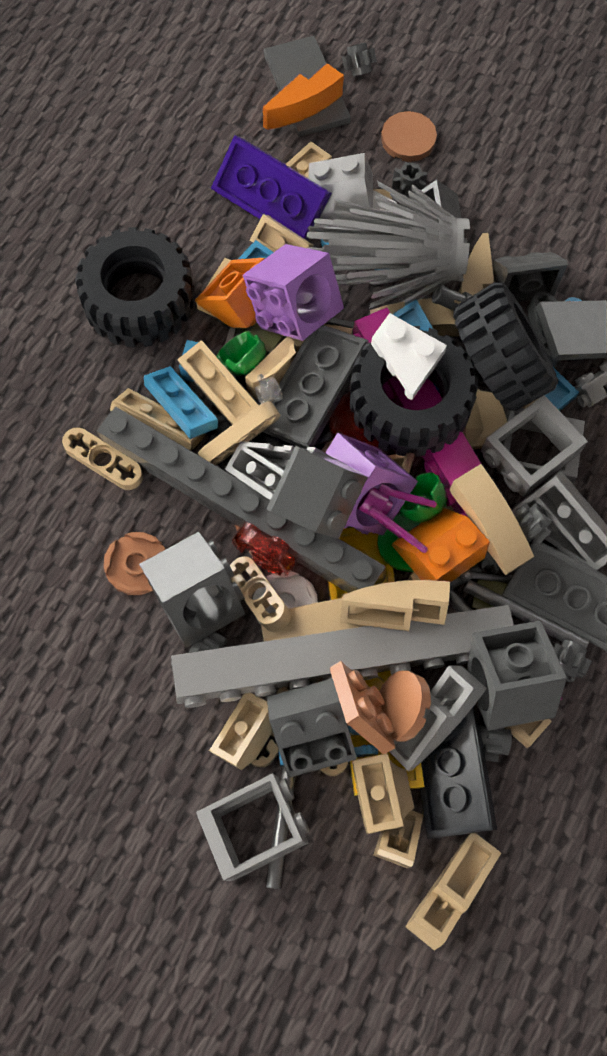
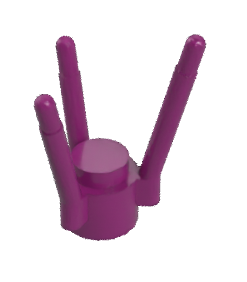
[357,483,437,553]

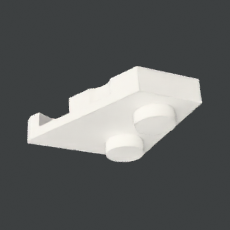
[371,313,447,400]

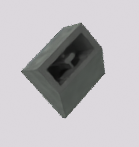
[267,679,357,778]

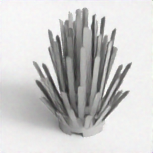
[307,181,470,309]

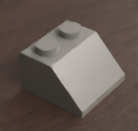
[309,153,373,221]

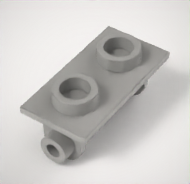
[574,361,607,407]

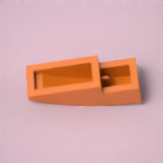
[263,64,344,130]

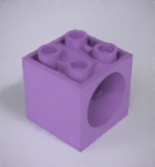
[243,244,344,341]
[326,433,418,535]

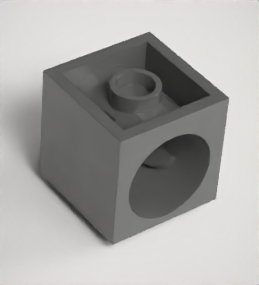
[139,532,245,648]
[467,620,567,731]

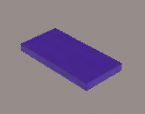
[211,135,332,241]

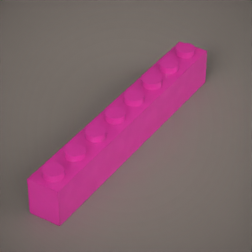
[353,307,481,517]

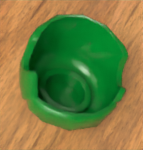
[217,331,266,376]
[399,472,447,522]

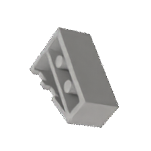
[225,441,339,500]
[511,470,607,570]

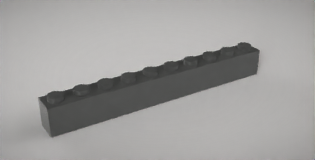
[97,406,386,593]

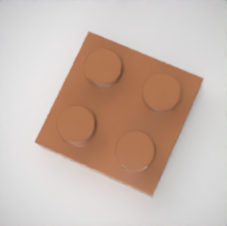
[330,661,396,754]

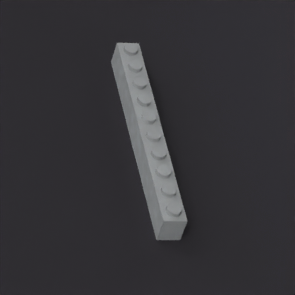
[171,605,514,708]

